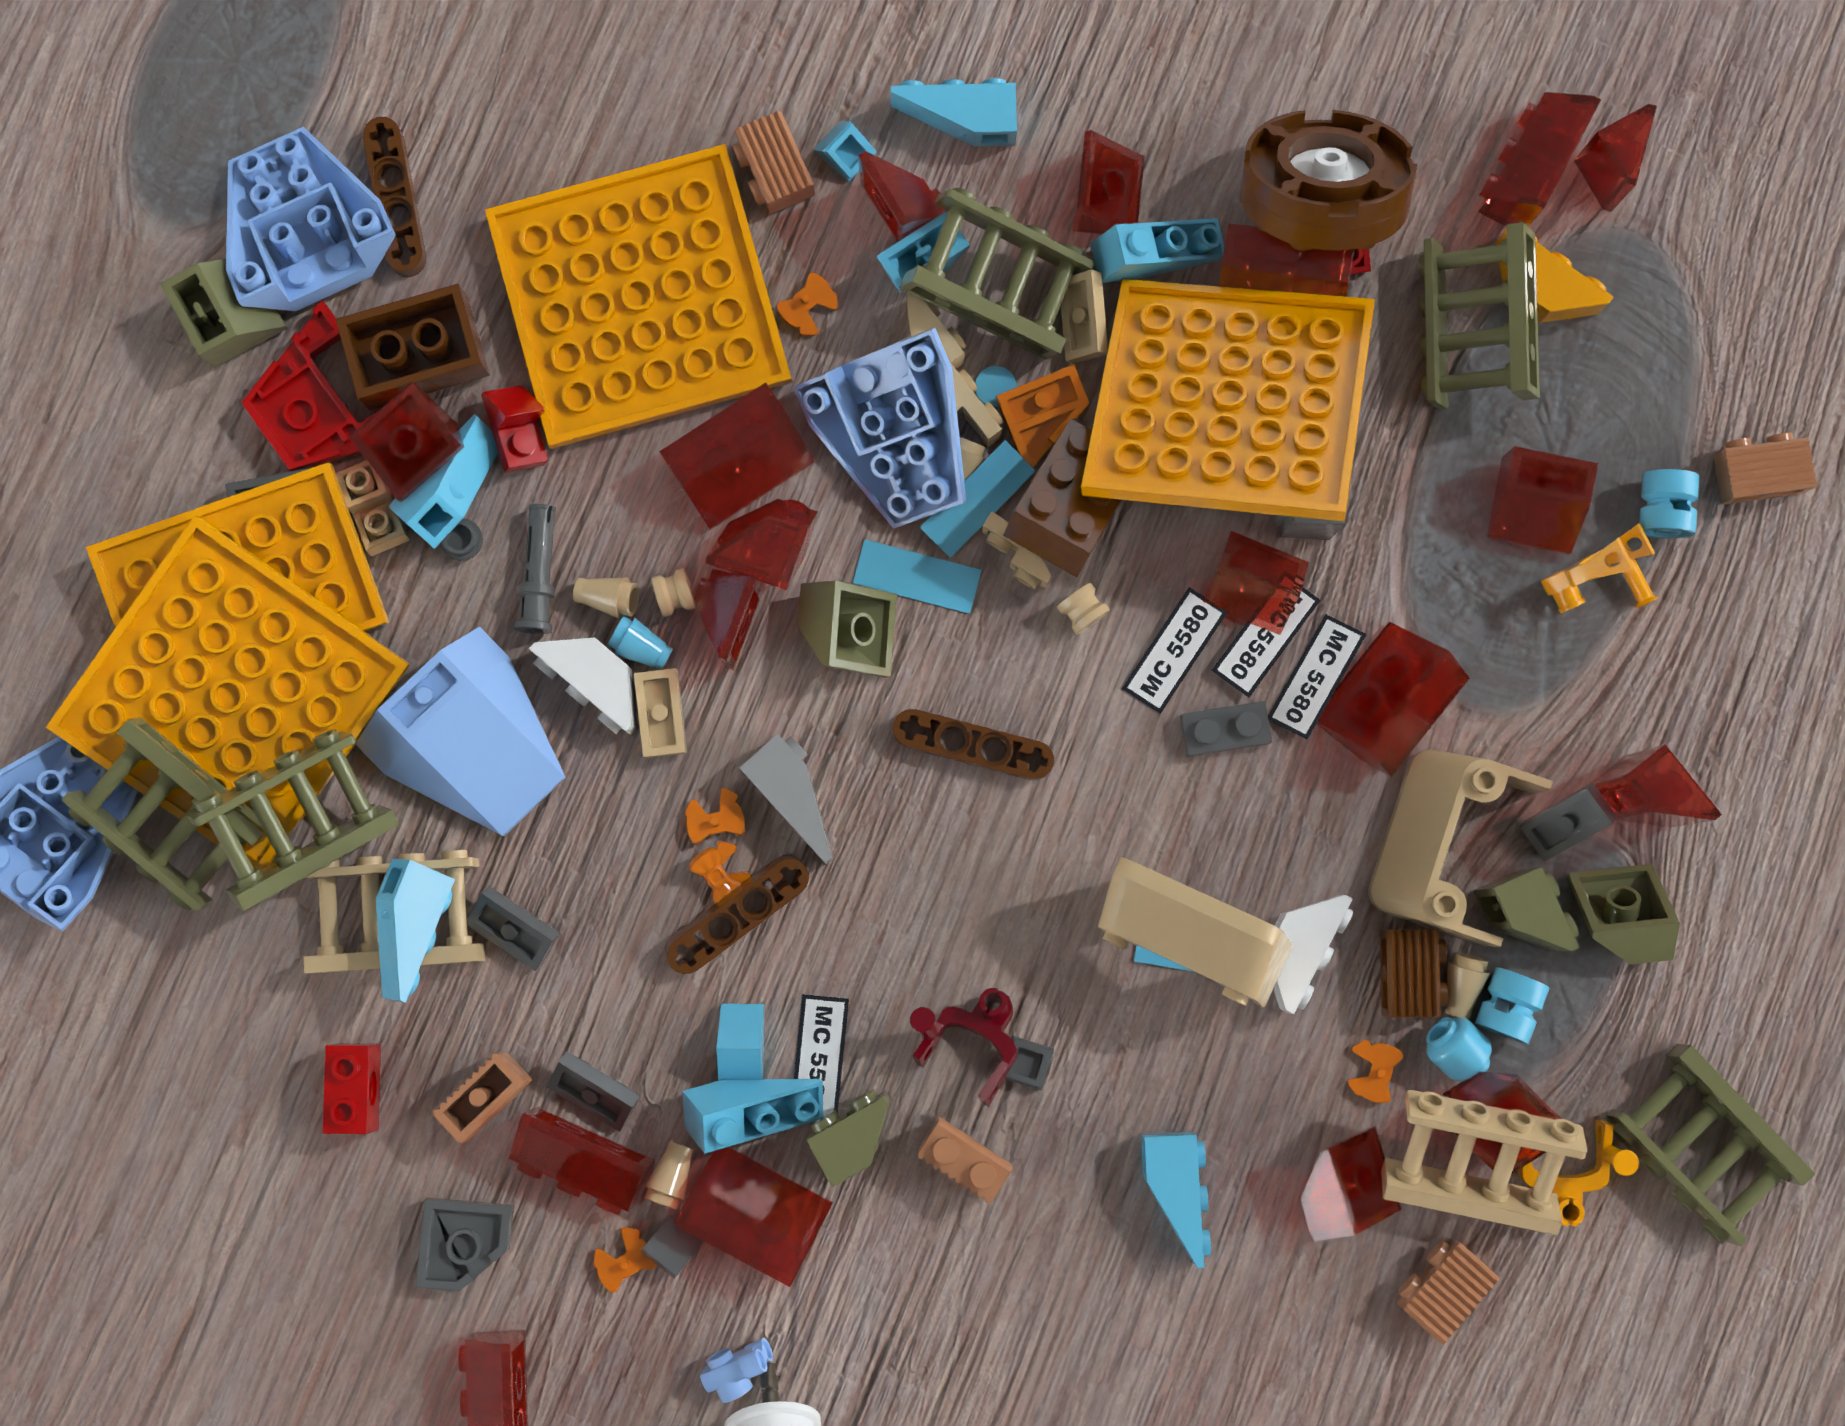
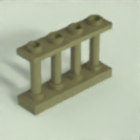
[899,188,1095,360]
[1419,222,1540,410]
[61,718,267,911]
[186,729,399,911]
[1606,1043,1815,1247]

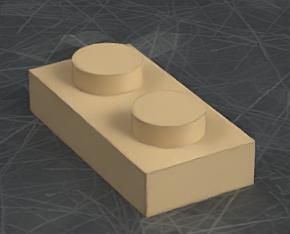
[1061,270,1108,363]
[634,668,687,759]

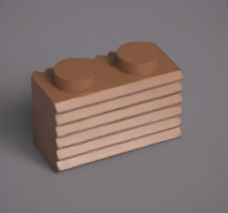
[732,110,815,214]
[1713,432,1817,505]
[433,1052,533,1144]
[918,1117,1013,1203]
[1396,1238,1500,1344]

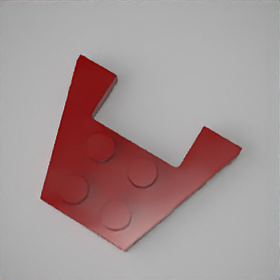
[241,301,419,471]

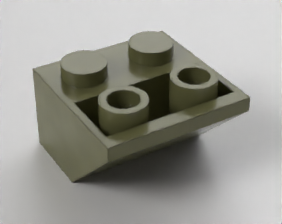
[160,259,288,368]
[1474,867,1579,951]
[806,1089,890,1187]

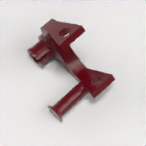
[910,988,1018,1107]

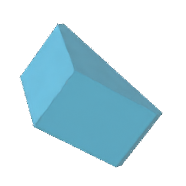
[877,211,970,292]
[716,1004,764,1081]

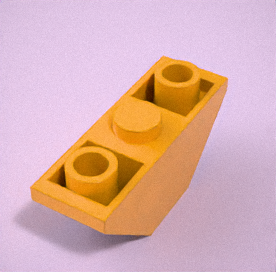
[1496,230,1613,323]

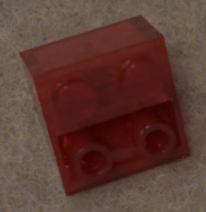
[1487,446,1599,555]

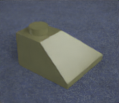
[798,580,897,677]
[1567,864,1680,964]

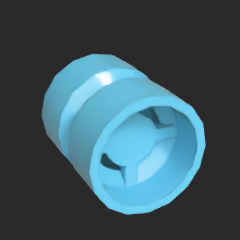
[1639,469,1699,539]
[1474,967,1550,1045]

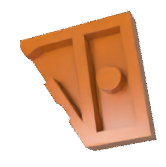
[995,364,1089,468]

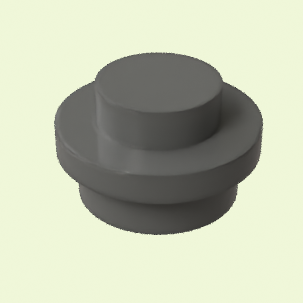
[440,518,483,561]

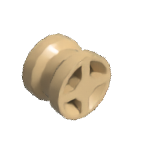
[651,568,696,617]
[1057,583,1110,635]

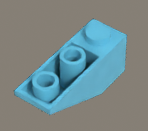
[891,78,1017,147]
[1090,218,1227,283]
[388,414,498,549]
[376,859,455,1003]
[682,1079,824,1153]
[1140,1131,1211,1268]

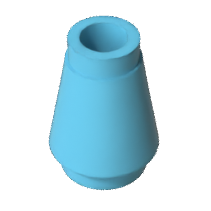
[607,616,673,670]

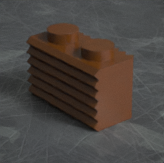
[1379,930,1448,1017]

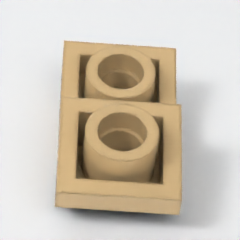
[336,457,410,557]
[982,511,1051,589]

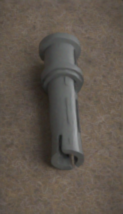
[514,504,556,634]

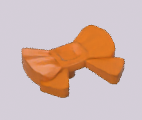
[777,272,838,336]
[685,788,746,845]
[689,841,750,904]
[1347,1040,1403,1103]
[593,1227,658,1293]

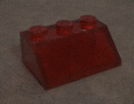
[1478,92,1601,227]
[1219,223,1355,297]
[659,382,815,530]
[1317,622,1470,777]
[1591,744,1722,827]
[509,1107,655,1215]
[673,1147,833,1287]
[458,1330,528,1426]

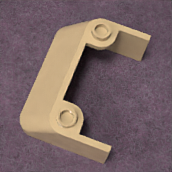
[1368,750,1553,947]
[1098,857,1293,1008]

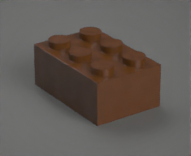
[336,283,490,410]
[1003,419,1122,577]

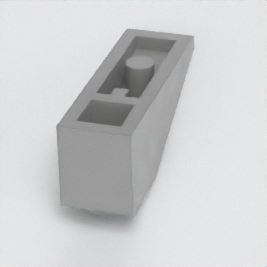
[740,734,833,865]

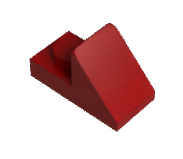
[481,385,548,473]

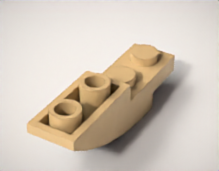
[907,292,1003,448]

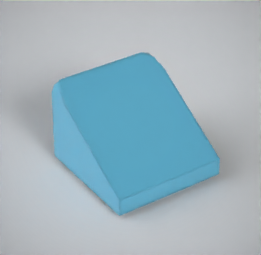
[814,121,877,181]

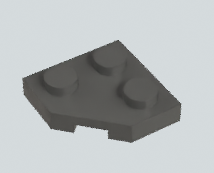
[416,1197,514,1291]

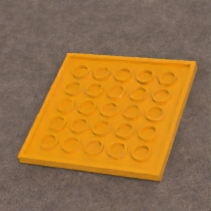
[485,144,793,449]
[1081,279,1375,522]
[45,516,411,871]

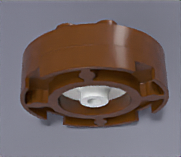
[1240,110,1417,251]

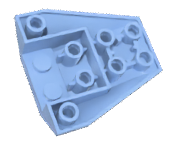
[226,127,396,311]
[793,328,966,529]
[355,627,566,836]
[0,736,140,932]

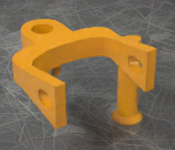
[1541,523,1659,613]
[1518,1119,1639,1227]

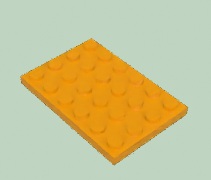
[86,462,390,632]

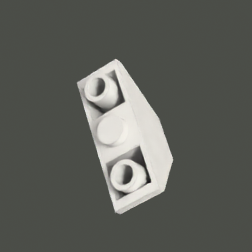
[529,637,637,735]
[1273,895,1353,1014]

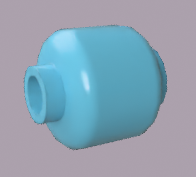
[1426,1017,1492,1081]

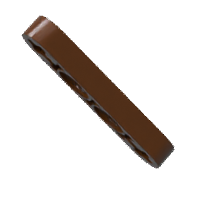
[363,117,426,277]
[893,709,1054,780]
[665,854,809,974]

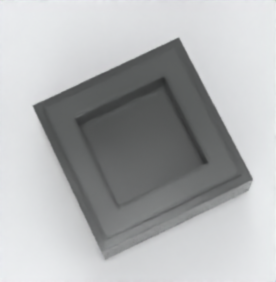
[1005,1036,1054,1091]
[641,1215,703,1279]

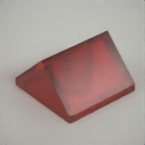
[1574,104,1657,212]
[1073,130,1145,234]
[350,382,464,502]
[1203,531,1309,635]

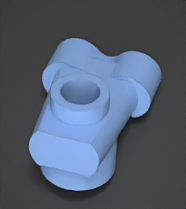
[700,1338,773,1403]

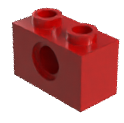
[323,1043,381,1134]

